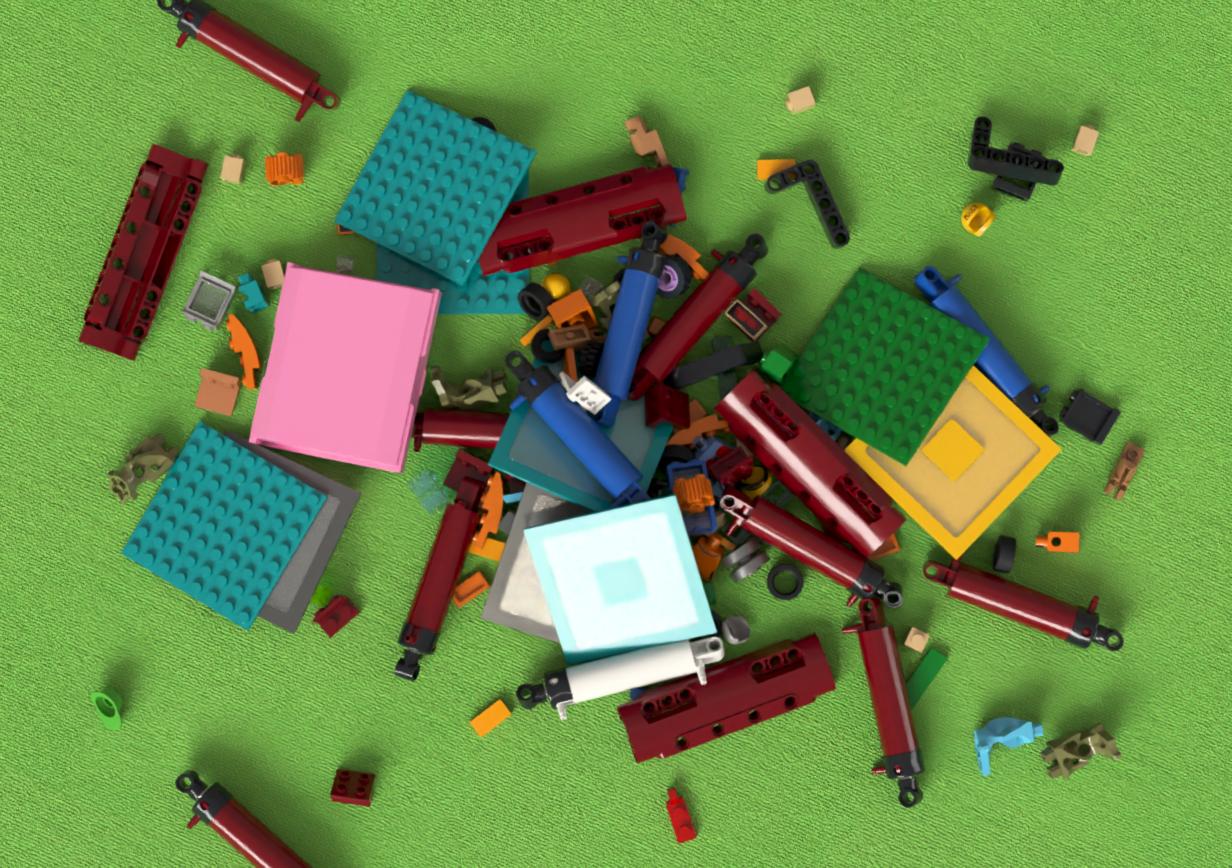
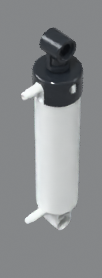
[516,637,725,720]

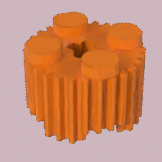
[265,152,304,186]
[672,474,715,514]

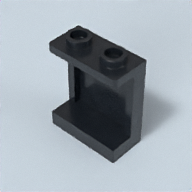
[1059,388,1121,446]

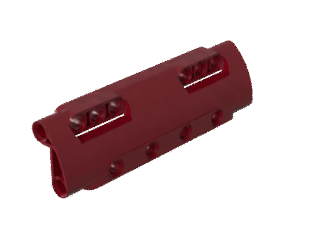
[78,144,208,361]
[479,163,687,276]
[713,368,906,558]
[616,633,836,764]

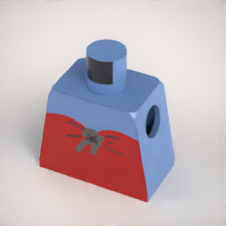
[692,435,736,482]

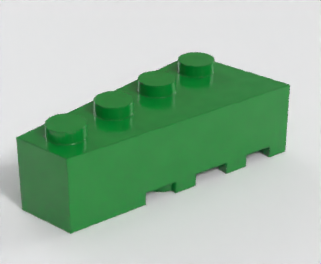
[759,344,800,387]

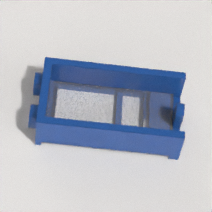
[665,459,717,536]

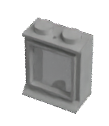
[181,271,238,331]

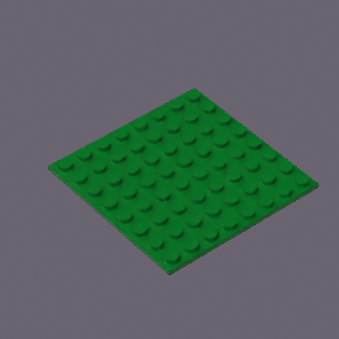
[780,268,990,467]

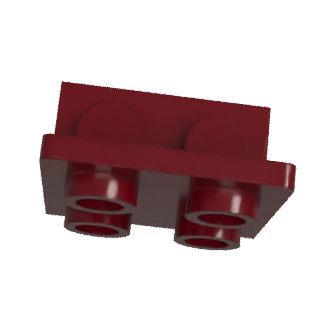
[727,288,782,342]
[645,383,690,429]
[443,449,494,492]
[312,595,360,638]

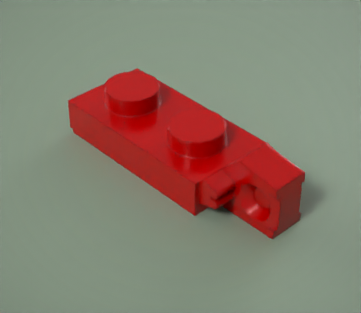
[666,788,697,844]

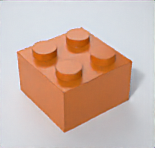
[547,289,599,329]

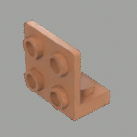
[195,368,242,416]

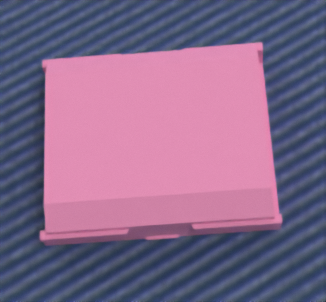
[249,262,442,474]

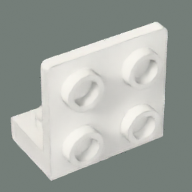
[559,372,611,415]

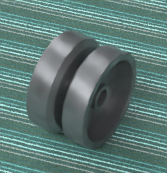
[720,537,770,583]

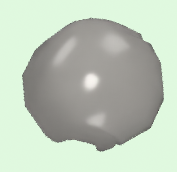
[721,615,751,644]

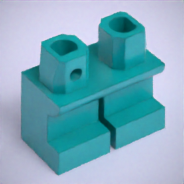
[238,273,270,314]

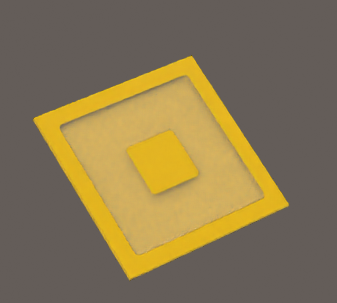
[844,366,1062,560]

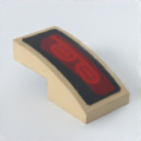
[725,299,767,341]

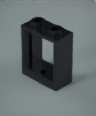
[991,142,1046,202]

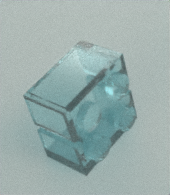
[407,469,451,516]

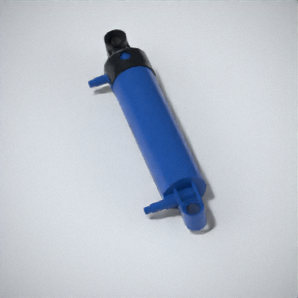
[590,221,668,428]
[914,266,1059,438]
[505,351,651,509]

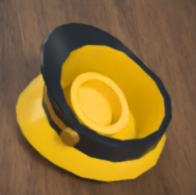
[736,465,772,498]

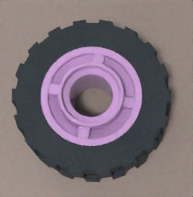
[656,254,692,299]

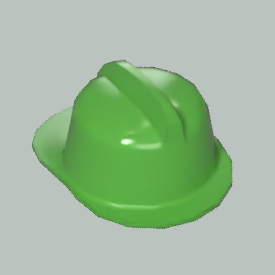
[91,686,123,730]

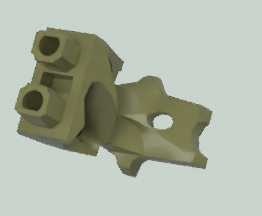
[588,280,650,341]
[431,366,507,411]
[107,434,178,505]
[1040,723,1122,779]

